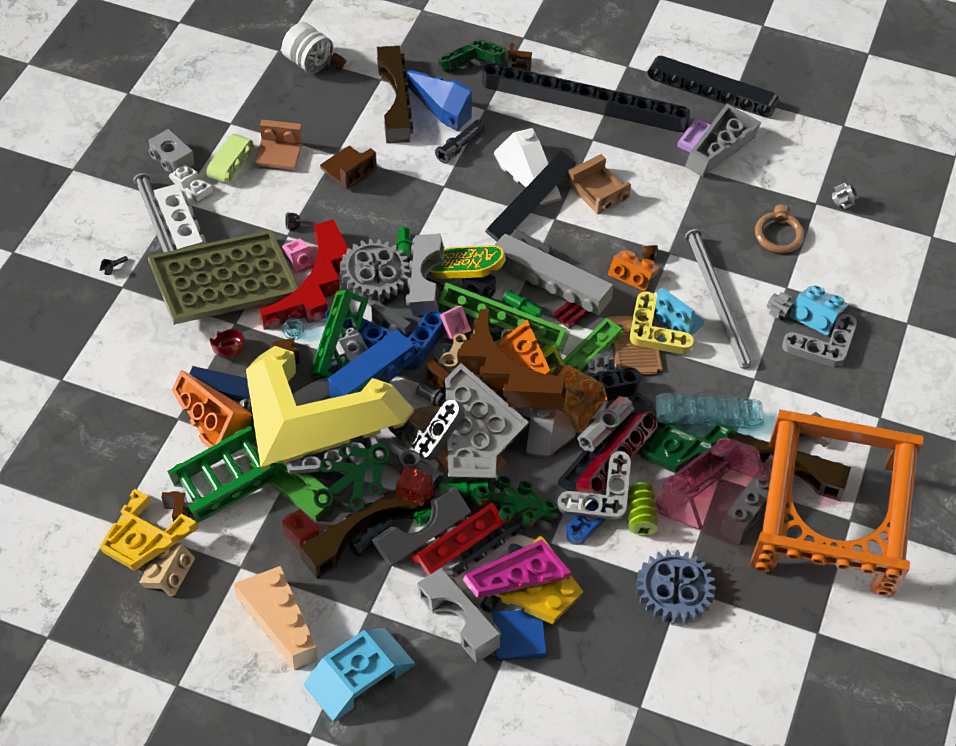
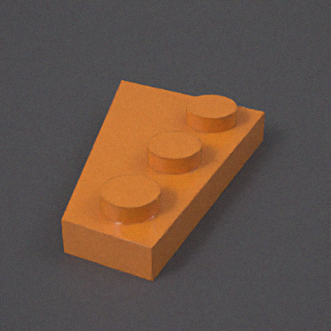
[496,320,552,375]

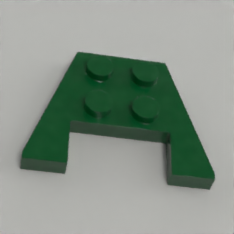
[639,400,736,474]

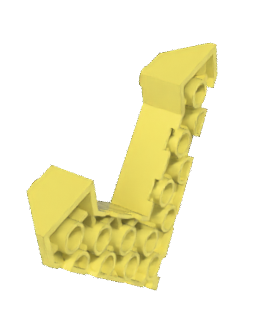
[246,346,414,470]

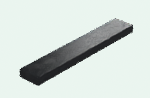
[485,151,577,242]
[558,391,654,492]

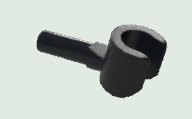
[99,256,128,275]

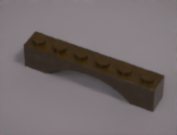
[377,45,413,143]
[706,432,851,502]
[300,476,435,579]

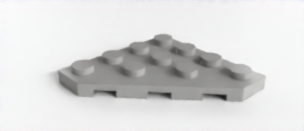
[445,363,529,470]

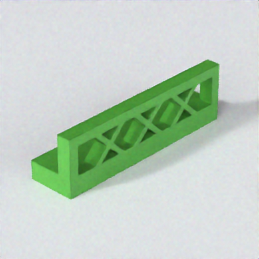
[249,461,332,521]

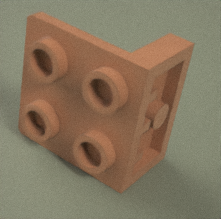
[255,119,303,170]

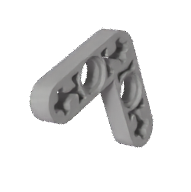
[782,314,857,368]
[557,451,631,520]

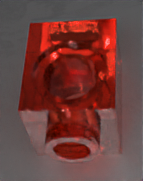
[396,466,434,507]
[282,508,319,551]

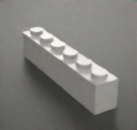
[495,234,613,315]

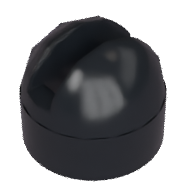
[285,212,301,229]

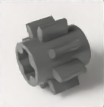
[588,353,615,375]

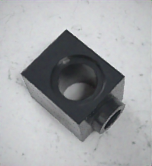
[462,274,496,298]

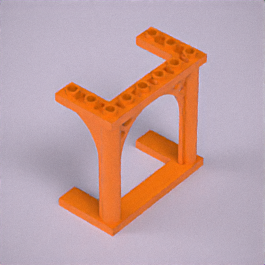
[750,409,924,596]

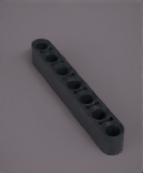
[647,55,780,118]

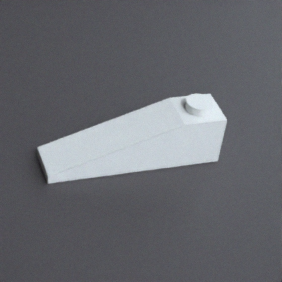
[494,128,561,205]

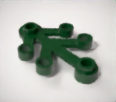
[313,443,391,511]
[470,475,560,526]

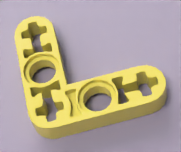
[630,292,694,354]

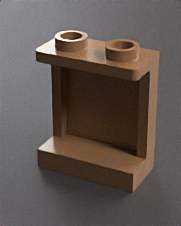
[568,154,631,214]

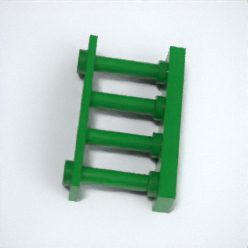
[167,426,280,524]

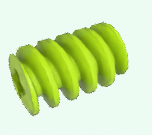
[627,482,659,536]

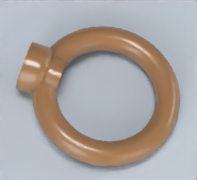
[755,205,804,254]

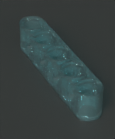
[655,393,764,429]

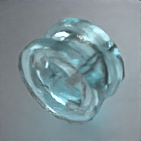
[283,318,304,340]

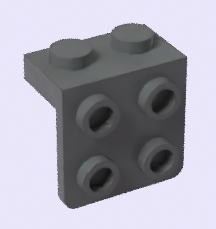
[371,295,424,338]

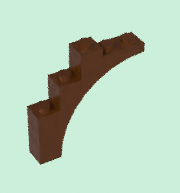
[457,309,566,409]

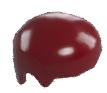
[209,329,246,359]

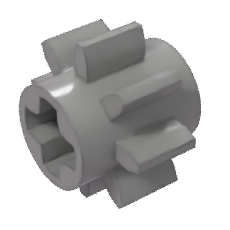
[832,182,858,209]
[767,292,794,319]

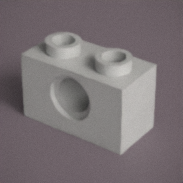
[148,129,195,173]

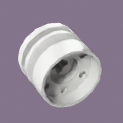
[281,22,334,74]

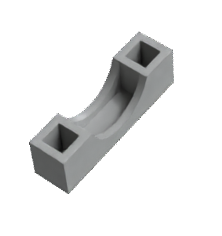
[406,233,445,316]
[417,568,501,663]

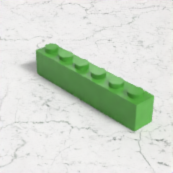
[438,283,571,352]

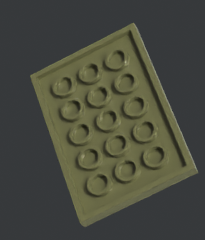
[148,230,298,325]

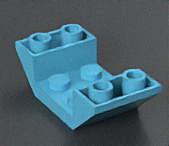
[304,628,415,723]

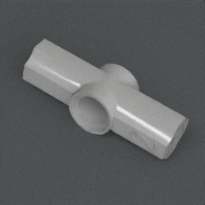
[577,396,634,452]

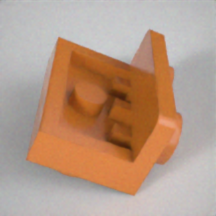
[608,250,660,291]

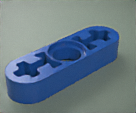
[566,491,617,545]

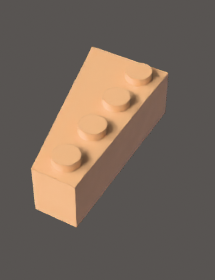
[234,566,318,670]

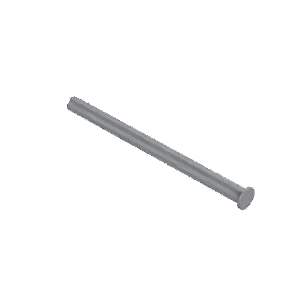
[133,173,176,252]
[685,229,752,368]

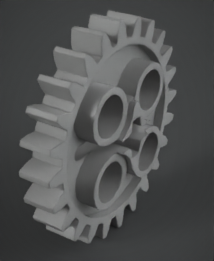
[340,239,410,301]

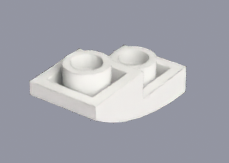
[169,165,213,202]

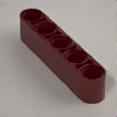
[576,412,658,494]

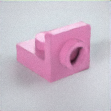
[281,238,315,272]
[440,306,471,340]

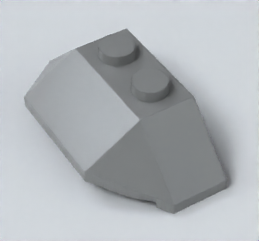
[526,390,581,458]

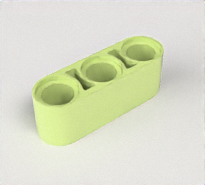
[206,134,253,184]

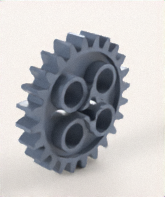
[636,549,716,624]

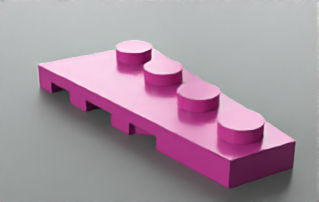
[463,539,572,598]

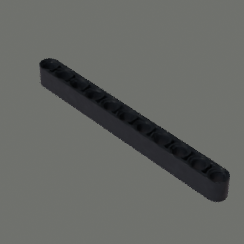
[482,63,690,132]

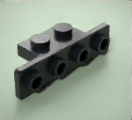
[445,520,524,576]

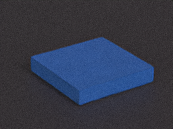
[492,610,546,660]

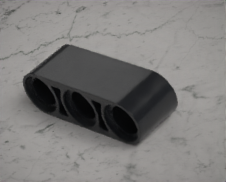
[576,367,641,405]

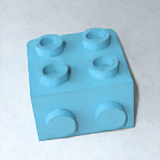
[789,285,848,336]

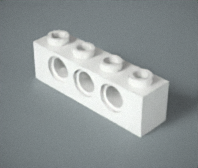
[154,184,206,250]

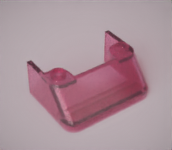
[656,438,767,530]

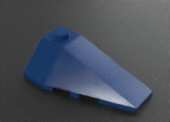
[407,70,472,131]

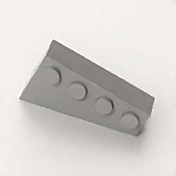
[685,104,761,176]

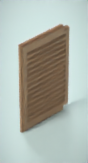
[608,315,663,375]

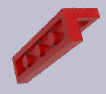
[409,503,505,576]

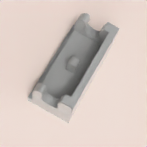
[448,455,496,483]

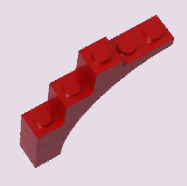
[259,219,348,329]

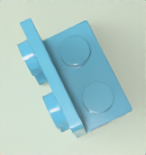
[654,287,704,336]

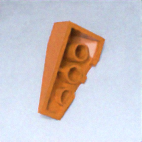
[172,370,253,448]

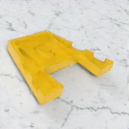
[100,489,199,571]
[489,536,583,624]

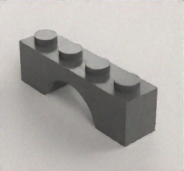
[372,487,471,566]

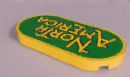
[429,245,506,279]

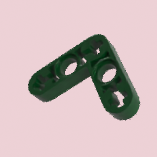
[438,39,509,70]

